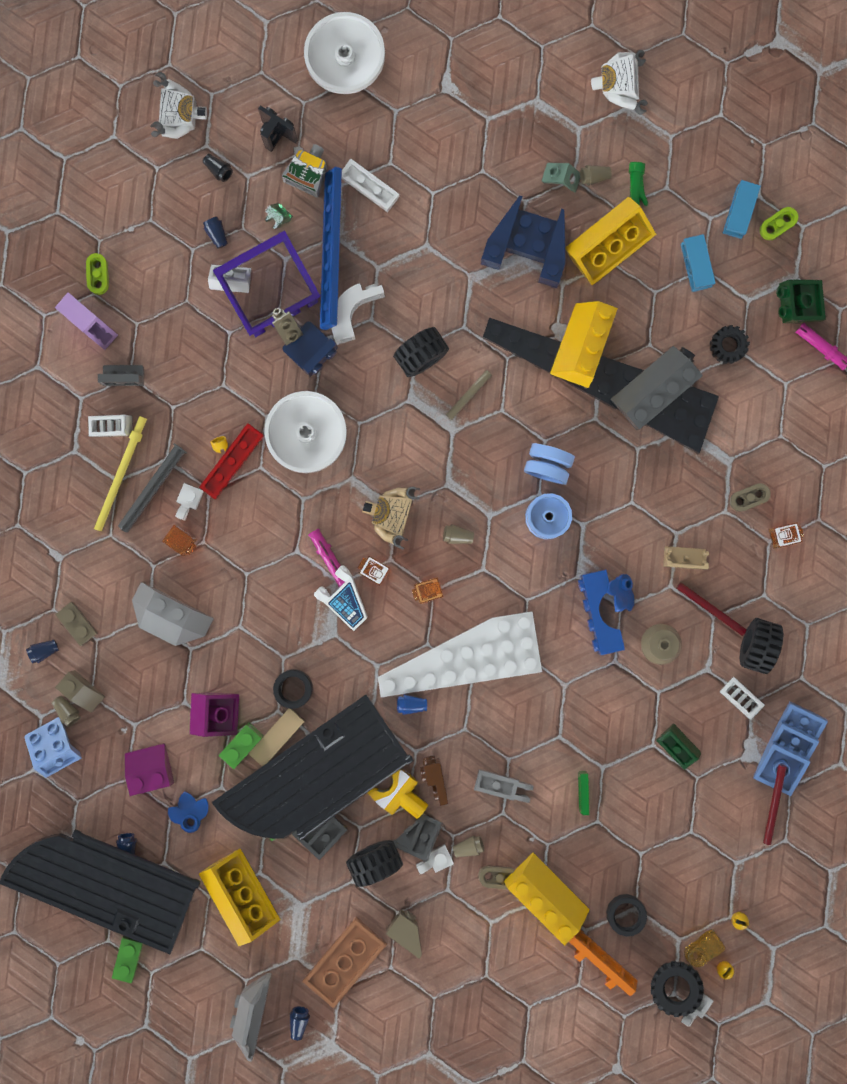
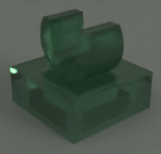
[265,203,293,229]

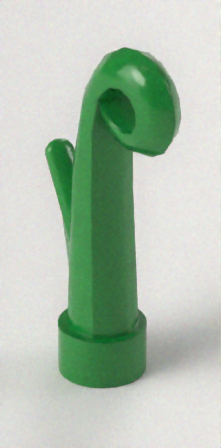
[628,162,648,206]

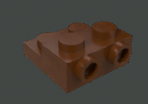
[420,756,448,806]

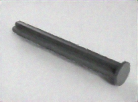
[118,443,187,532]

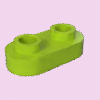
[760,207,798,240]
[86,253,109,295]

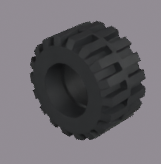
[393,327,449,377]
[739,618,784,674]
[346,840,403,887]
[650,961,704,1018]

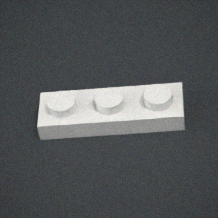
[342,159,400,212]

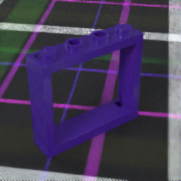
[213,230,321,337]

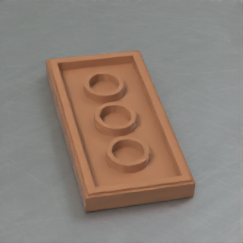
[302,917,387,1009]

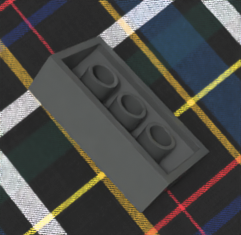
[610,346,703,430]

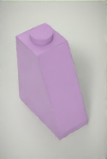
[55,293,118,350]

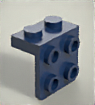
[282,321,338,377]

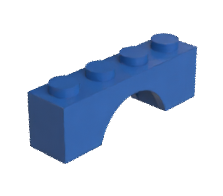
[578,570,625,655]

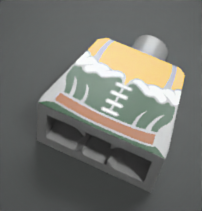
[282,144,327,198]

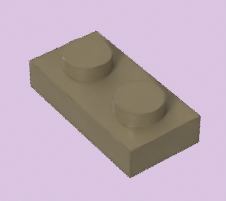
[55,602,98,646]

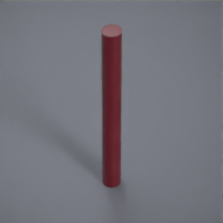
[676,582,747,636]
[763,764,787,845]

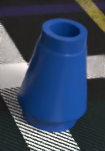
[397,695,427,715]

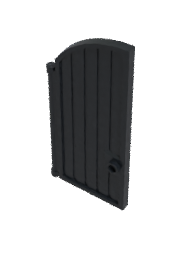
[211,695,414,840]
[0,829,201,955]

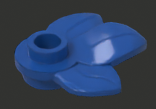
[606,574,635,612]
[168,792,209,833]

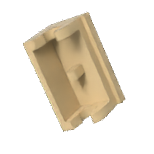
[663,546,709,570]

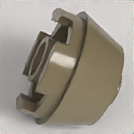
[641,624,682,665]

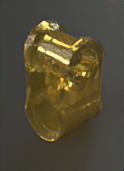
[684,929,726,967]

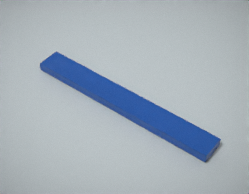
[320,167,342,330]

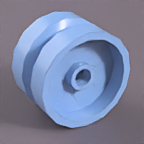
[524,443,575,485]
[525,493,572,539]

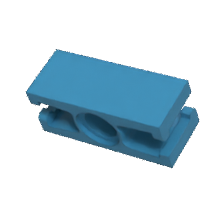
[722,180,761,239]
[680,234,716,292]

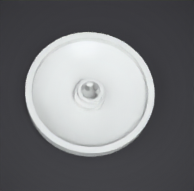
[304,12,385,94]
[265,391,347,473]

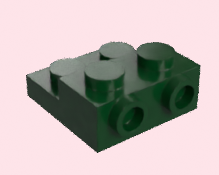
[776,279,826,323]

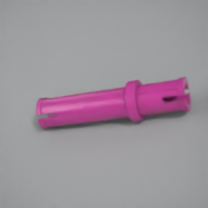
[795,323,847,371]
[308,528,345,587]

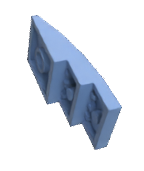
[753,701,828,796]

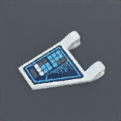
[314,565,368,631]

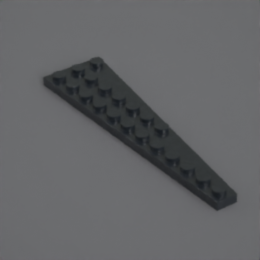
[483,318,719,454]

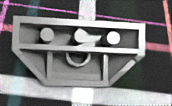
[132,582,214,646]
[230,973,272,1062]

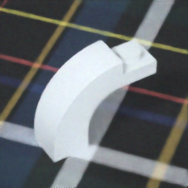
[332,283,385,345]

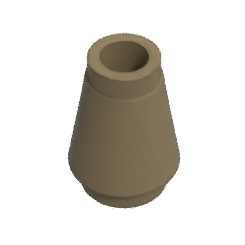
[580,165,612,186]
[443,524,474,544]
[52,696,81,727]
[453,835,484,858]

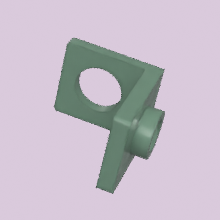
[542,163,580,192]

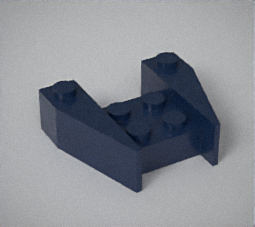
[481,196,565,288]

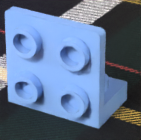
[24,717,82,778]

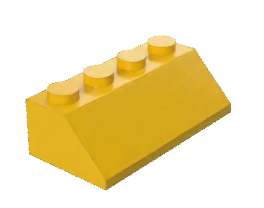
[565,197,657,286]
[550,301,618,388]
[199,848,280,946]
[504,852,590,946]

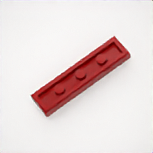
[199,423,265,500]

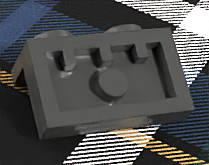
[98,365,144,386]

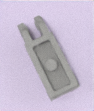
[474,769,534,803]

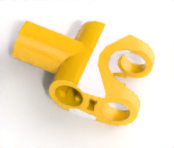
[367,768,428,819]

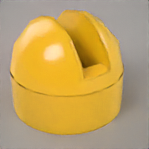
[210,436,228,453]
[731,912,749,930]
[717,961,734,980]

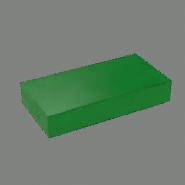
[578,771,589,815]

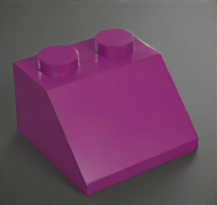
[189,693,239,737]
[125,743,175,796]

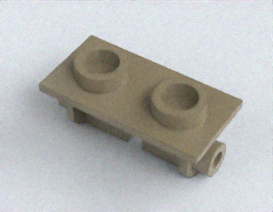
[272,308,303,346]

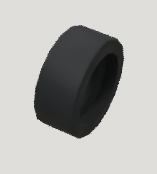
[273,669,313,709]
[606,894,647,937]

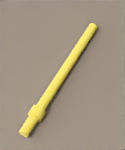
[94,416,147,532]

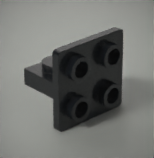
[258,105,298,152]

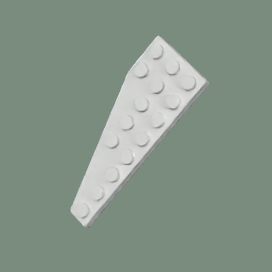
[378,612,542,697]

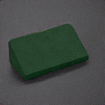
[656,724,701,770]

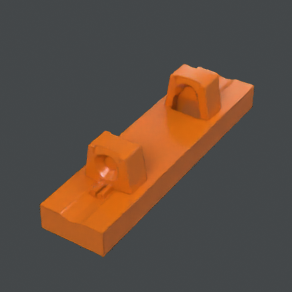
[569,930,638,997]

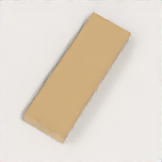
[249,709,305,767]

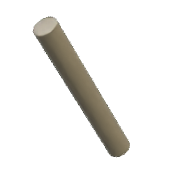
[446,370,492,420]

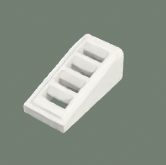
[88,415,133,437]
[720,677,765,720]

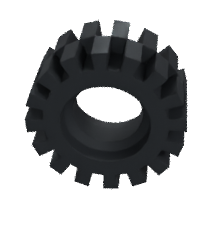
[710,325,750,364]

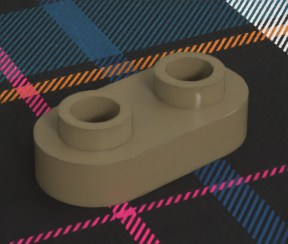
[729,483,771,512]
[478,865,515,889]

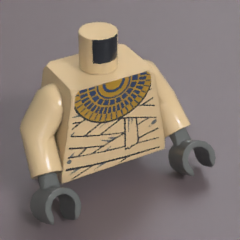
[362,486,420,550]

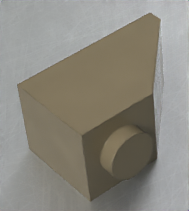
[55,670,105,713]
[386,909,422,959]

